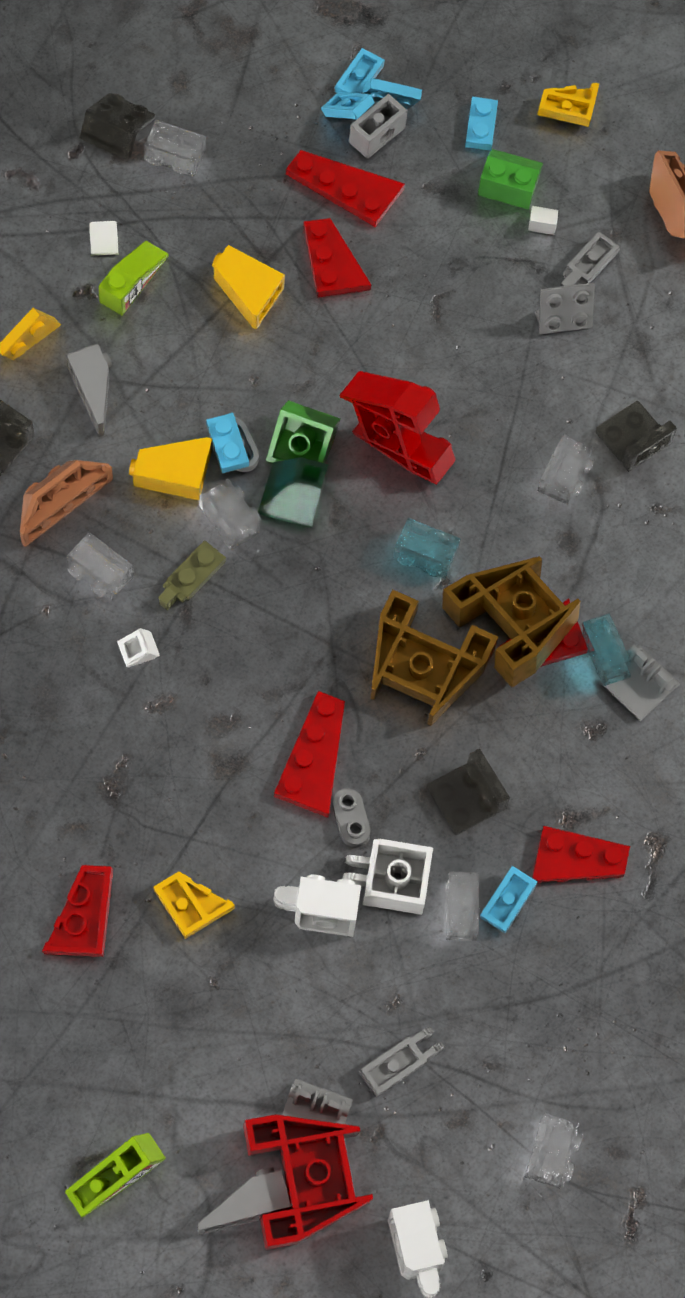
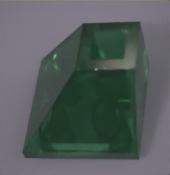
[258,457,329,528]

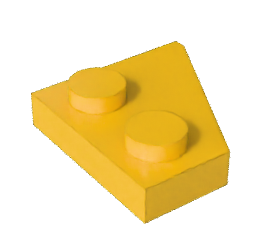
[537,83,599,127]
[0,308,61,360]
[153,871,235,939]

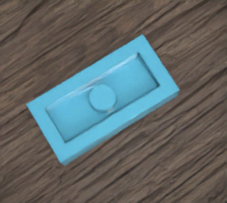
[335,48,385,94]
[363,78,422,108]
[321,92,375,120]
[465,97,498,151]
[206,413,249,473]
[480,866,538,933]

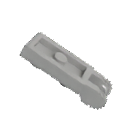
[359,1026,445,1098]

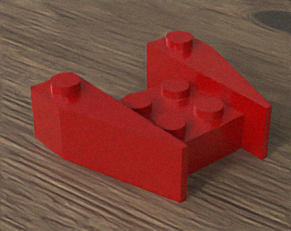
[339,371,456,485]
[243,1114,373,1250]

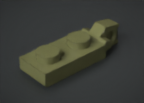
[158,540,226,611]

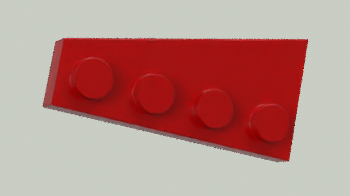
[286,150,405,228]
[274,691,345,818]

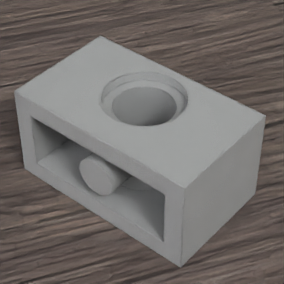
[349,94,407,159]

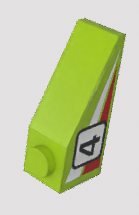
[98,241,169,316]
[65,1133,166,1217]

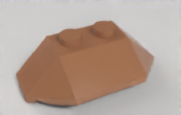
[649,150,685,239]
[20,460,113,547]

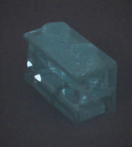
[393,518,461,579]
[582,613,631,686]

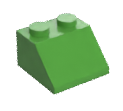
[478,149,543,210]
[266,400,341,479]

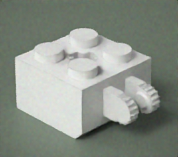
[343,839,433,915]
[273,874,361,937]
[387,1200,448,1298]

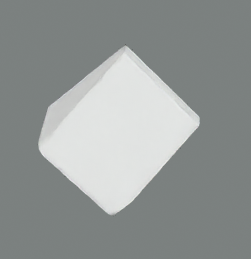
[528,206,559,235]
[89,221,119,256]
[117,628,160,667]

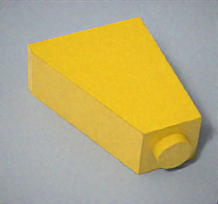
[212,245,285,330]
[129,437,212,500]

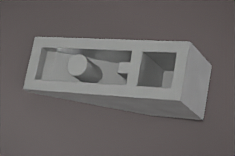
[67,343,112,437]
[197,1167,291,1235]

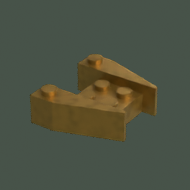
[442,556,581,687]
[370,589,498,726]

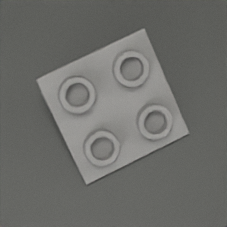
[535,283,595,335]
[599,644,680,721]
[282,1079,353,1124]

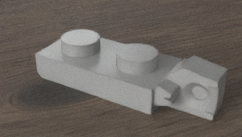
[561,232,620,287]

